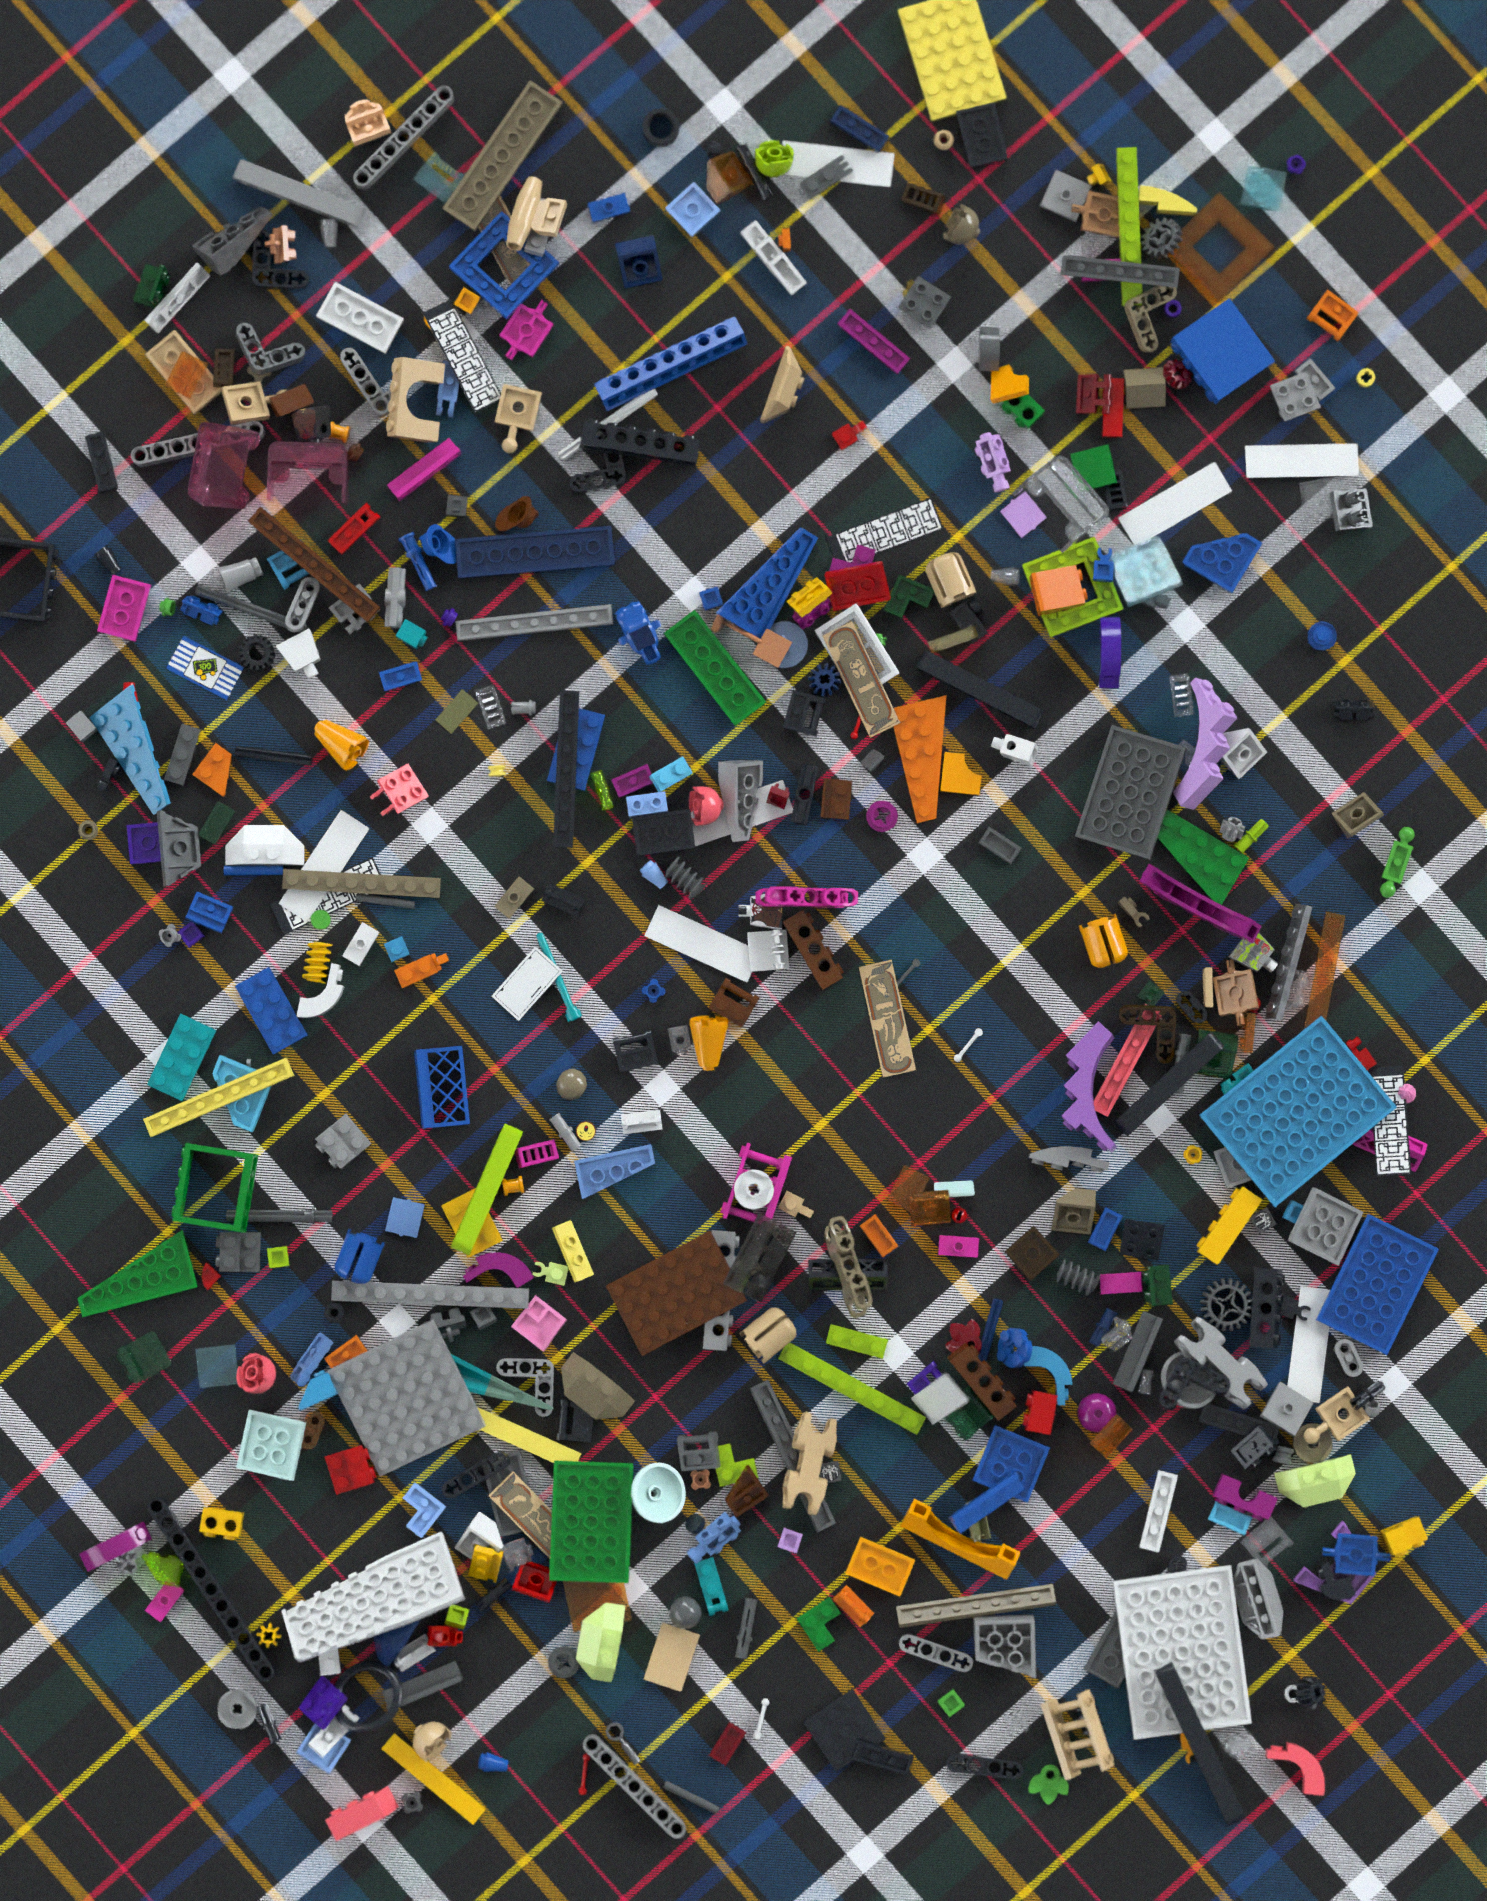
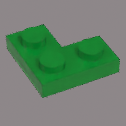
[797,1596,841,1652]

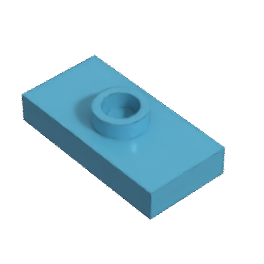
[1208,1501,1252,1536]

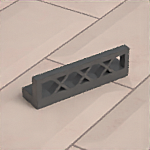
[1113,1311,1163,1392]
[382,1660,463,1710]

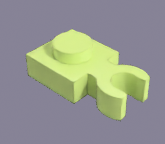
[532,1262,569,1286]

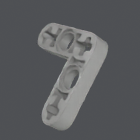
[496,1358,554,1417]

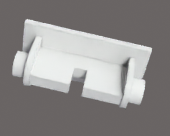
[621,1110,662,1134]
[394,1634,435,1672]

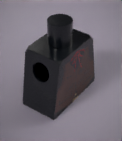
[290,405,331,452]

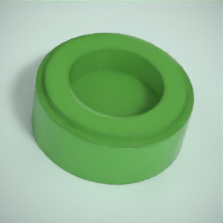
[311,910,331,930]

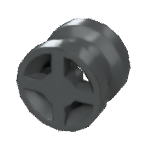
[1272,1446,1294,1465]

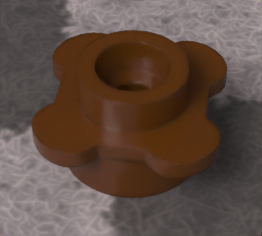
[347,443,364,462]

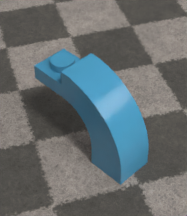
[1023,1346,1072,1405]

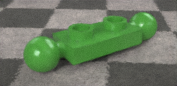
[1380,827,1415,898]

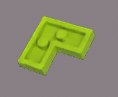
[716,1443,758,1487]

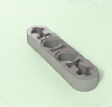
[899,1634,973,1672]

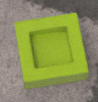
[267,1246,290,1268]
[445,1604,469,1630]

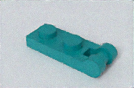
[694,1557,729,1616]

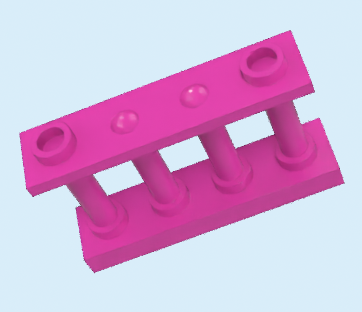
[720,1143,792,1232]

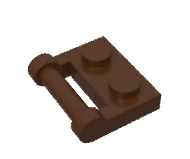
[708,978,760,1028]

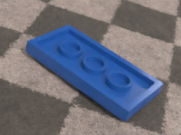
[547,708,605,791]
[235,967,308,1055]

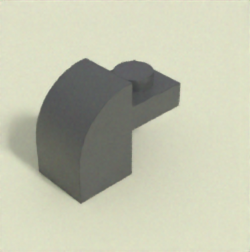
[979,327,1000,371]

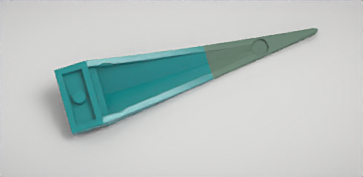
[451,1354,554,1410]

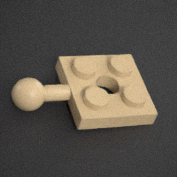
[221,382,286,425]
[495,384,542,453]
[1304,1386,1370,1444]

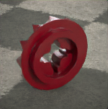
[1163,359,1192,389]

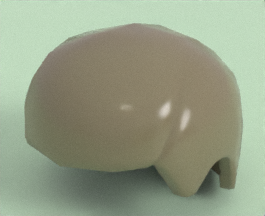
[556,1069,587,1100]

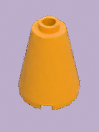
[314,720,369,771]
[689,1016,728,1071]

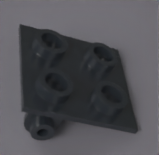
[1119,1219,1165,1261]

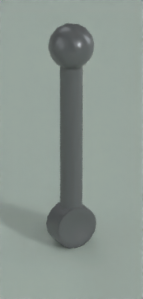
[897,959,920,986]

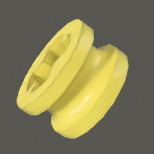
[1356,368,1375,387]
[488,765,506,777]

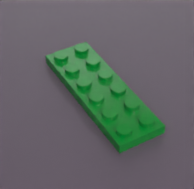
[664,609,766,727]

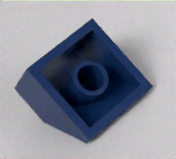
[615,235,663,288]

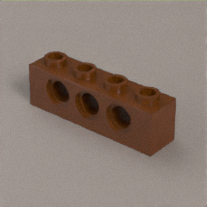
[783,910,844,990]
[947,1343,1017,1421]

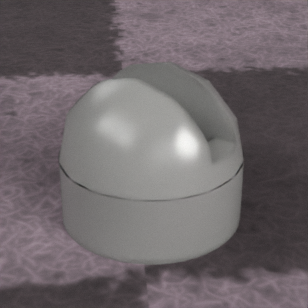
[1364,1400,1380,1417]

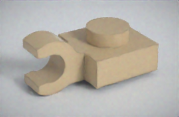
[778,1191,814,1218]

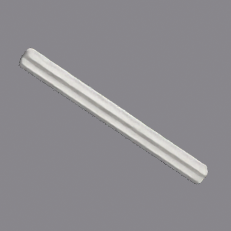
[558,389,657,461]

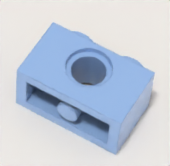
[626,791,668,818]

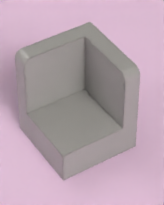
[66,711,98,742]

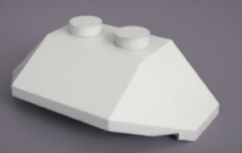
[226,825,304,865]

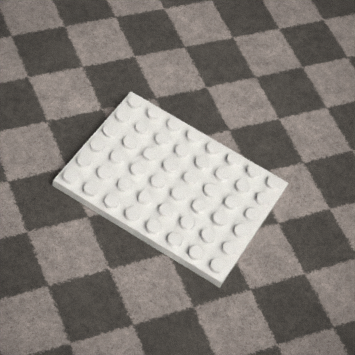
[1113,1565,1252,1740]

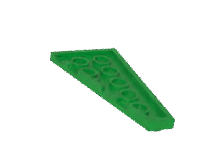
[1158,810,1249,905]
[77,1230,198,1317]

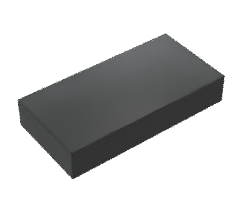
[978,827,1022,865]

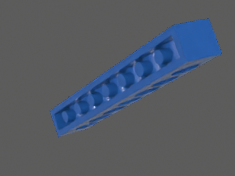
[594,316,748,411]

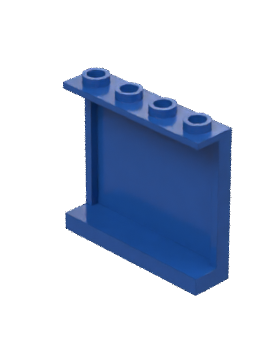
[1170,298,1275,405]

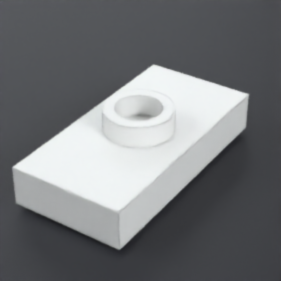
[342,922,380,966]

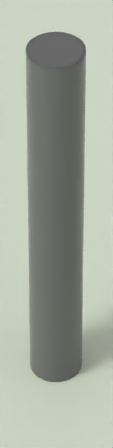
[356,893,415,909]
[663,1781,720,1814]

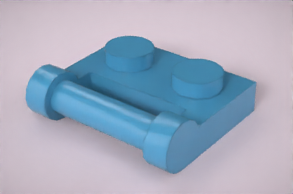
[267,539,309,590]

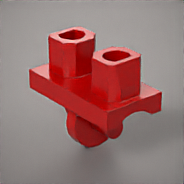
[427,1626,463,1646]

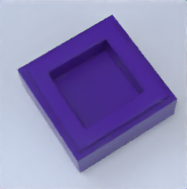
[177,921,205,948]

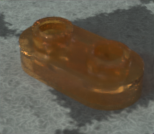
[301,1411,325,1450]

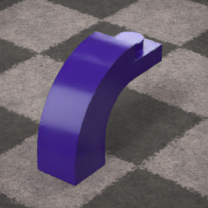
[1099,617,1121,688]

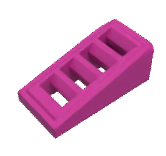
[515,1139,559,1168]

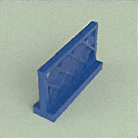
[414,1046,470,1129]

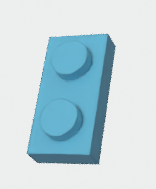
[649,756,693,792]

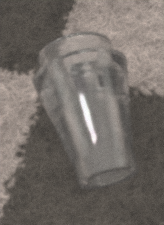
[319,219,338,247]
[991,567,1020,586]

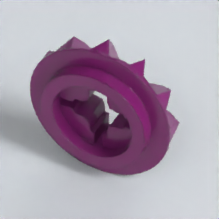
[866,801,898,832]

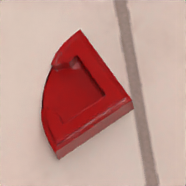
[202,1262,221,1290]

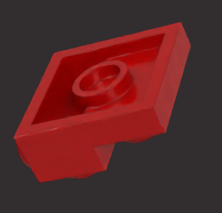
[325,1445,377,1495]

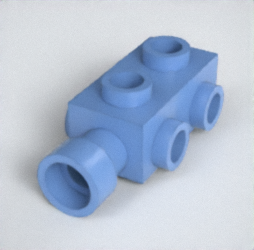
[687,1512,741,1564]

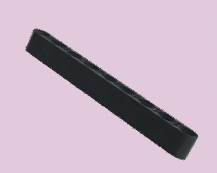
[1154,1662,1246,1826]

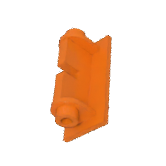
[833,1585,874,1627]

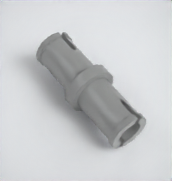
[549,1113,582,1152]

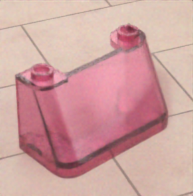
[188,422,260,509]

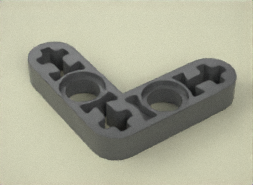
[236,323,305,375]

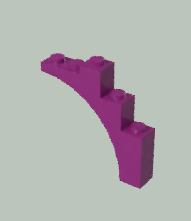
[1140,864,1262,944]

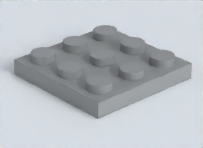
[1287,1187,1363,1266]

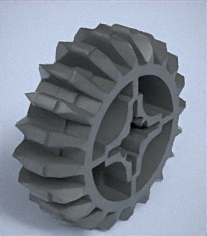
[1200,1278,1253,1331]

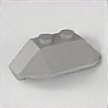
[1233,1559,1283,1640]

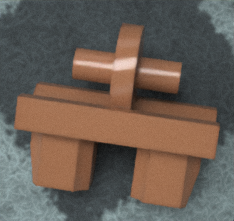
[265,225,296,264]

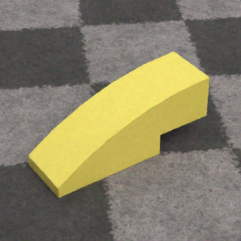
[1138,185,1197,216]

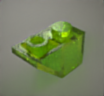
[141,1552,184,1588]

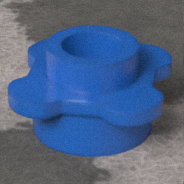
[642,979,665,1003]

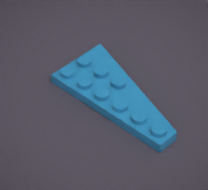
[89,685,171,815]

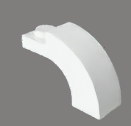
[296,963,344,1018]

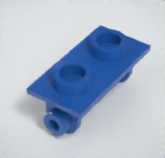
[180,596,223,625]

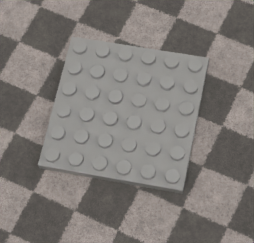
[327,1320,486,1476]

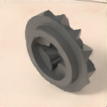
[548,1646,580,1678]

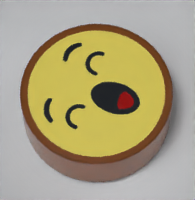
[576,1121,596,1141]

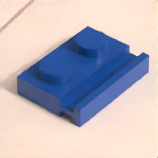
[185,892,233,934]

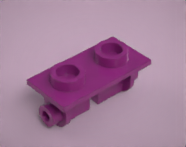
[792,597,832,630]

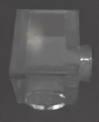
[1223,1732,1254,1760]

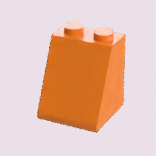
[1029,565,1088,616]

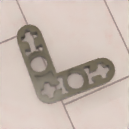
[1125,286,1177,352]

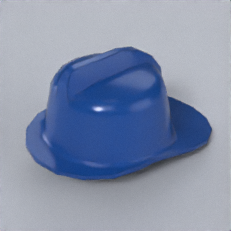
[419,524,457,564]

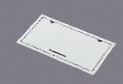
[492,946,562,1021]

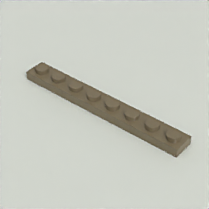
[282,869,441,898]
[896,1584,1056,1628]

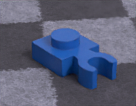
[1093,547,1114,582]

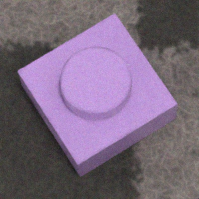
[778,1528,803,1553]

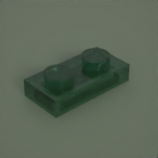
[198,801,236,845]

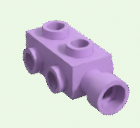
[975,432,1011,493]

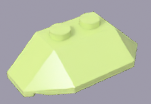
[1274,1454,1356,1507]
[576,1602,625,1682]

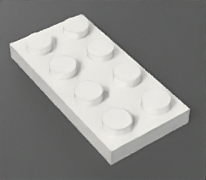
[316,282,404,354]

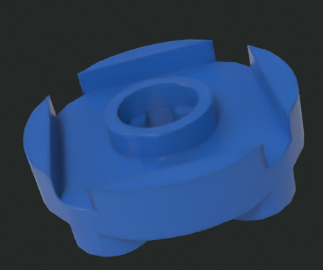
[997,1328,1032,1368]

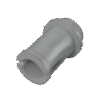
[511,700,536,715]

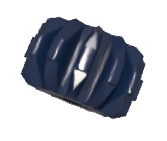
[808,663,841,697]

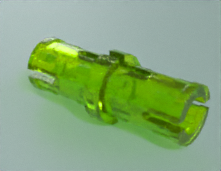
[590,770,614,811]

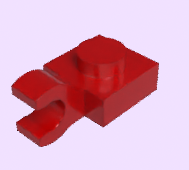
[832,421,867,451]

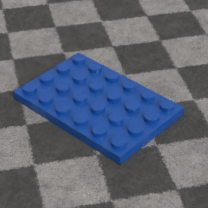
[1315,1214,1439,1355]

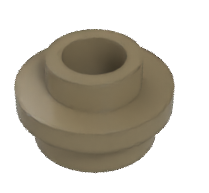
[78,820,98,840]

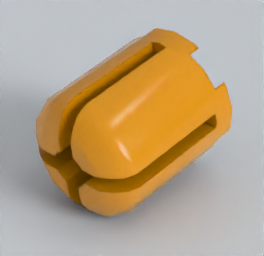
[1079,914,1128,968]

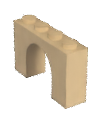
[386,357,445,443]

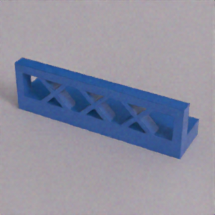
[948,1472,1024,1534]

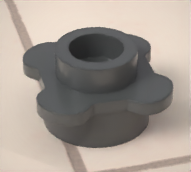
[401,1792,423,1814]

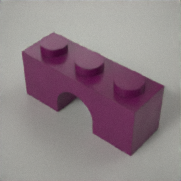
[1212,1473,1278,1521]

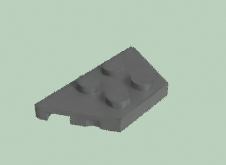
[157,810,201,887]

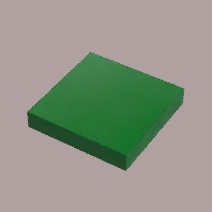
[1070,445,1117,493]

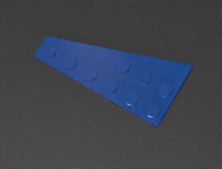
[716,528,818,639]

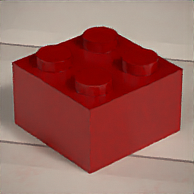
[1022,1390,1058,1435]

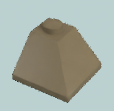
[1051,1188,1096,1235]

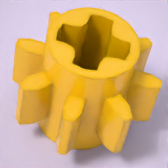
[256,1623,282,1648]

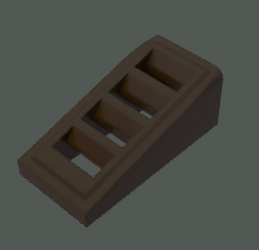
[901,182,946,215]

